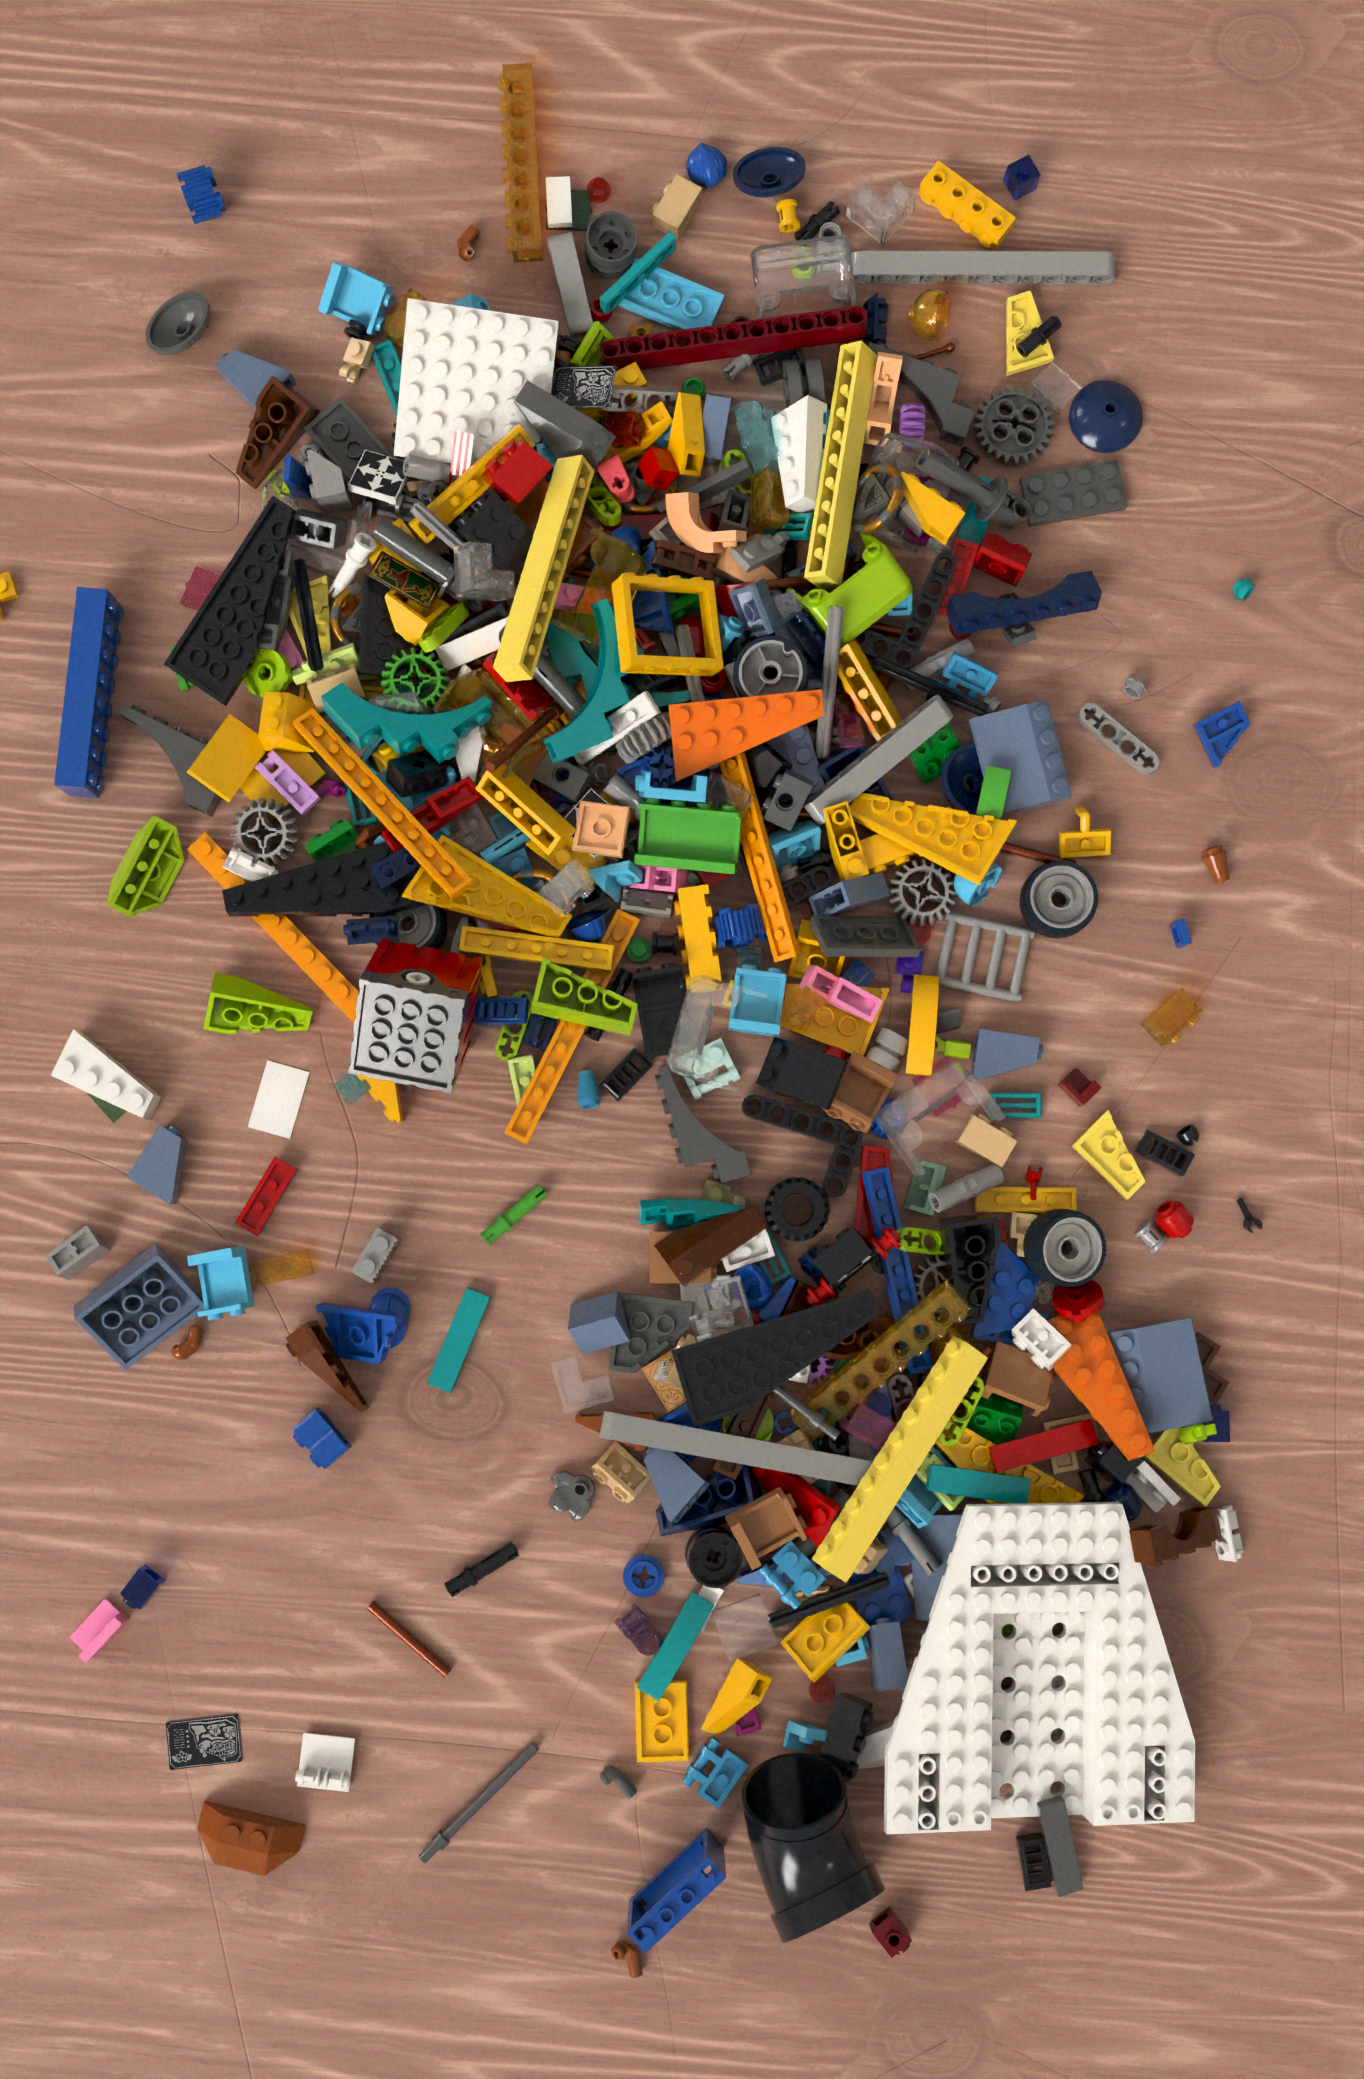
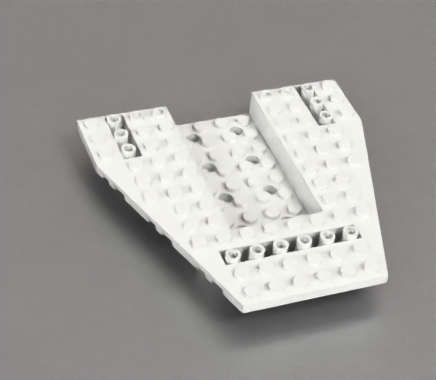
[884,1502,1195,1834]

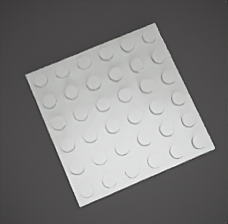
[393,298,559,466]

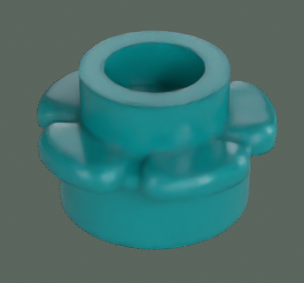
[1232,577,1255,601]

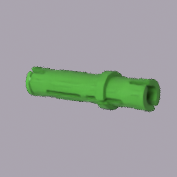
[480,1184,548,1246]

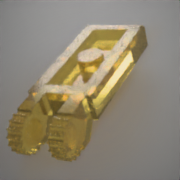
[248,1249,314,1286]

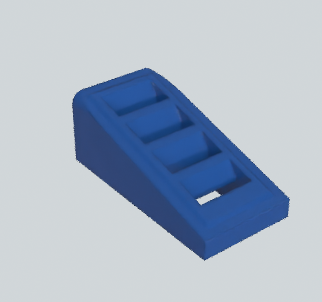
[283,455,312,499]
[474,998,529,1027]
[758,1276,796,1322]

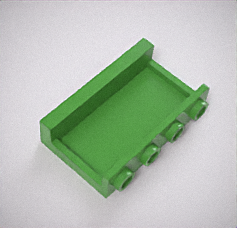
[634,798,743,874]

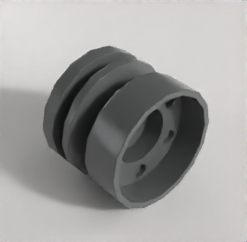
[585,211,638,279]

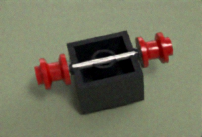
[806,1226,902,1307]

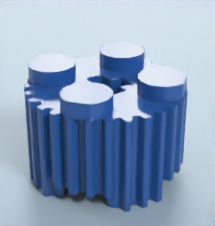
[176,165,226,224]
[713,904,768,949]

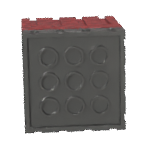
[348,938,483,1094]

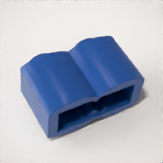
[292,1407,352,1469]

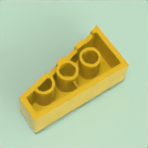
[673,884,723,995]

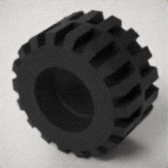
[764,1177,830,1241]

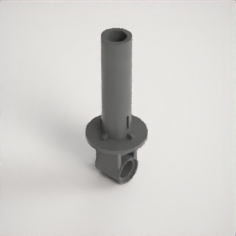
[915,448,1032,529]
[371,517,493,612]
[499,625,586,718]

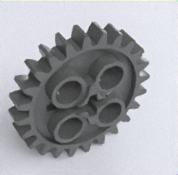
[973,385,1055,467]

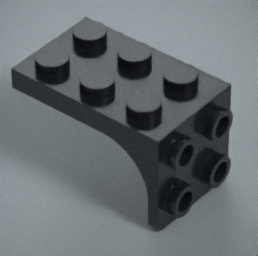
[451,492,534,588]
[632,962,696,1059]

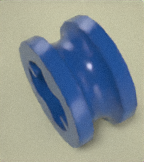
[774,1410,797,1434]

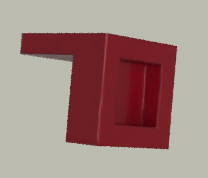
[1058,1068,1102,1107]

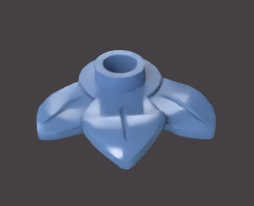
[875,1526,914,1577]

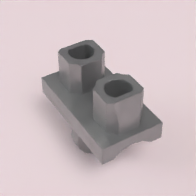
[377,493,420,524]

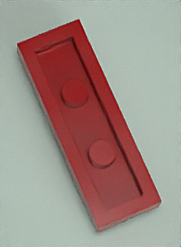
[936,537,979,616]
[235,1157,298,1236]

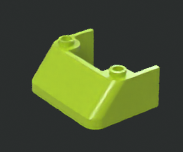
[786,533,913,646]

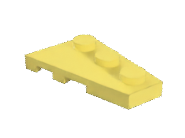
[1006,290,1054,376]
[289,575,332,659]
[1071,1110,1145,1200]
[1143,1427,1221,1507]

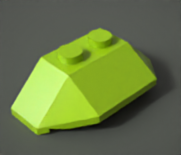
[107,815,184,917]

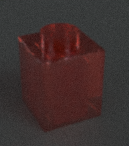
[606,411,646,448]

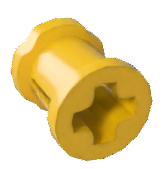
[776,199,800,233]

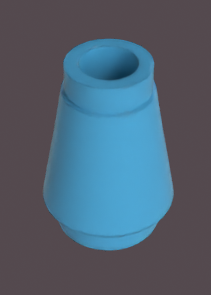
[577,1070,602,1109]

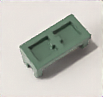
[903,1159,947,1216]

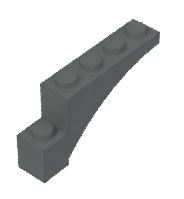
[868,342,975,447]
[118,704,222,817]
[655,1066,751,1183]

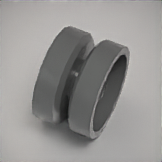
[782,356,825,408]

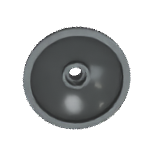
[146,292,211,355]

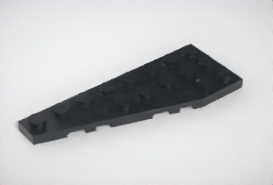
[164,496,296,706]
[222,842,426,916]
[671,1289,879,1427]

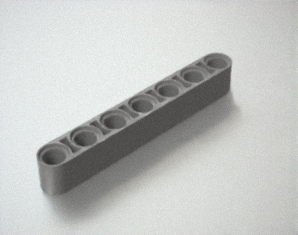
[803,695,954,825]

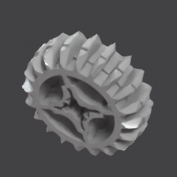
[616,712,672,764]
[230,798,299,866]
[889,859,957,927]

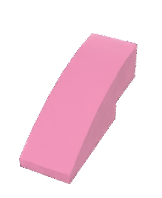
[609,861,688,893]
[798,965,883,1023]

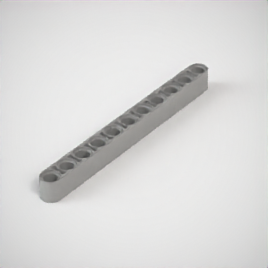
[850,251,1115,285]
[599,1411,873,1486]

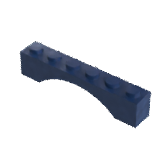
[946,570,1102,635]

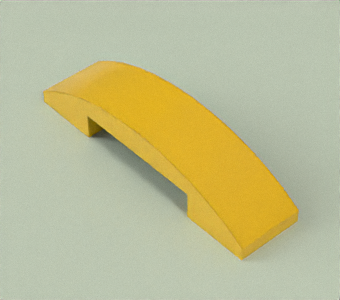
[594,401,673,473]
[906,974,939,1076]

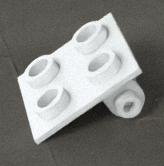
[295,1732,355,1792]

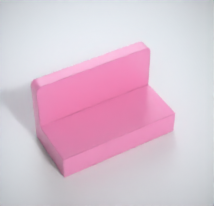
[70,1599,129,1663]

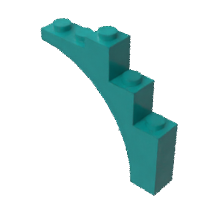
[543,598,645,763]
[546,616,691,717]
[321,683,493,764]

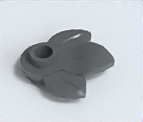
[549,1471,595,1521]

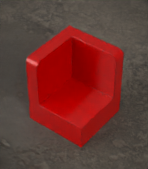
[638,446,680,490]

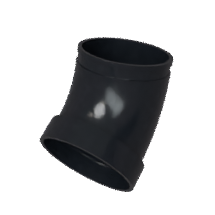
[741,1753,885,1943]

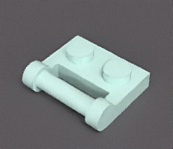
[675,1038,740,1101]

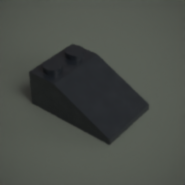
[756,1036,848,1110]

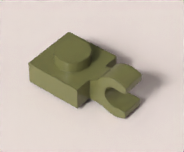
[701,1180,747,1207]

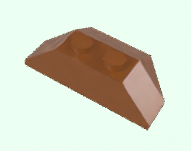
[197,1801,306,1876]

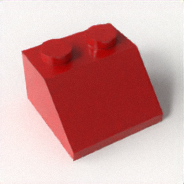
[481,439,553,503]
[972,533,1033,587]

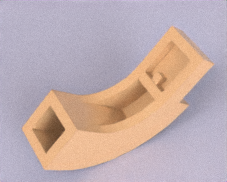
[864,352,903,447]
[665,492,747,554]
[697,548,779,592]

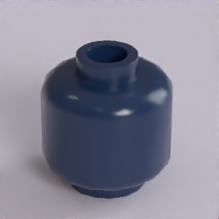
[1104,1483,1143,1521]

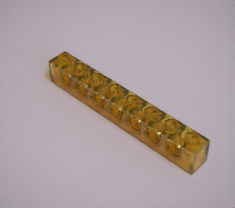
[499,63,543,263]
[790,1279,970,1441]

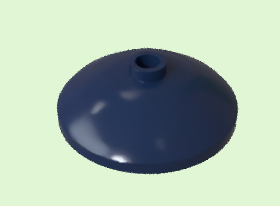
[733,147,806,198]
[1069,380,1143,453]
[940,744,983,815]

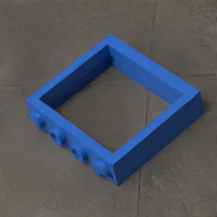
[627,1828,726,1954]

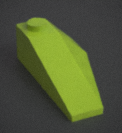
[203,972,313,1034]

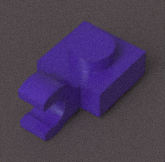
[895,951,924,993]

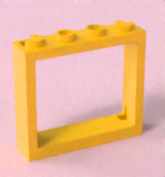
[611,572,724,677]

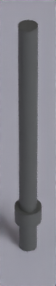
[716,1335,841,1441]
[418,1742,539,1863]

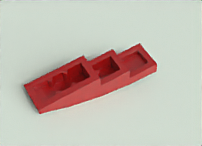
[382,776,483,853]
[988,1419,1099,1473]

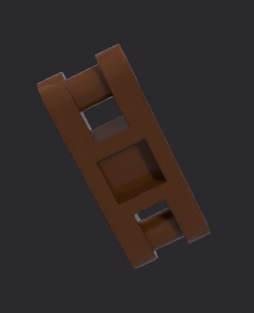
[651,540,719,581]

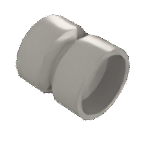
[866,1027,909,1073]

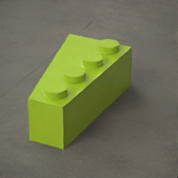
[531,957,638,1036]

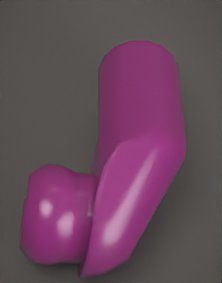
[313,779,347,799]

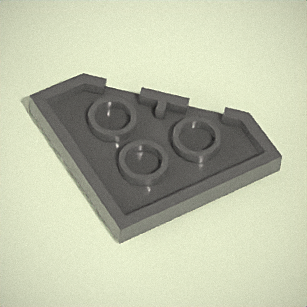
[608,1293,695,1373]

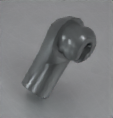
[600,1766,637,1798]

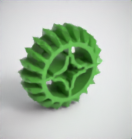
[381,647,450,715]

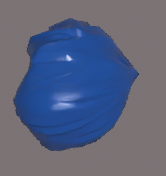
[686,142,727,188]
[731,1264,773,1310]

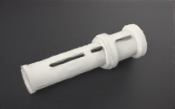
[328,533,377,599]

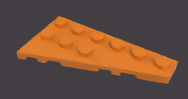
[669,689,824,782]
[1046,1312,1155,1461]

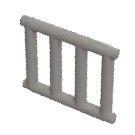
[933,912,1036,1002]

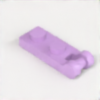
[255,750,321,816]

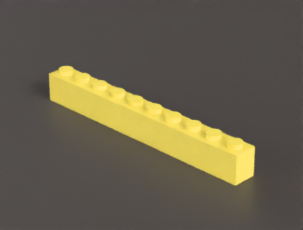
[804,341,877,589]
[493,455,594,682]
[812,1336,988,1583]

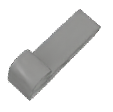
[547,232,593,336]

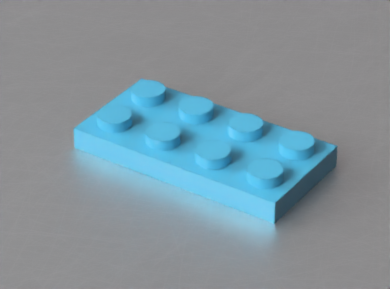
[617,257,725,330]

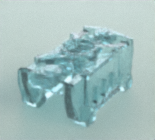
[732,400,780,481]

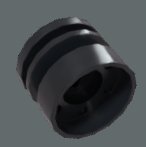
[685,1526,743,1588]

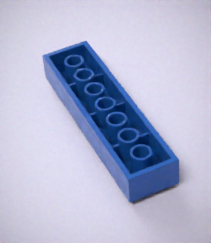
[54,587,123,798]

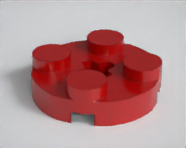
[1052,1280,1105,1323]

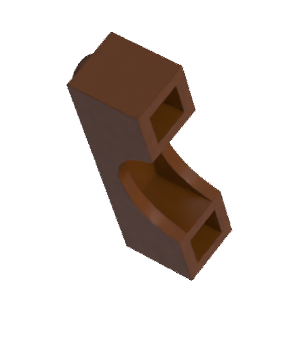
[1129,1507,1222,1567]

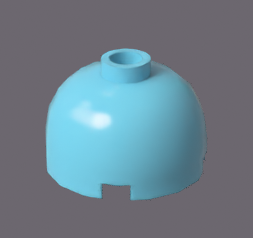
[954,861,1003,907]

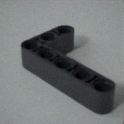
[850,552,957,669]
[719,802,833,911]
[741,1094,862,1198]

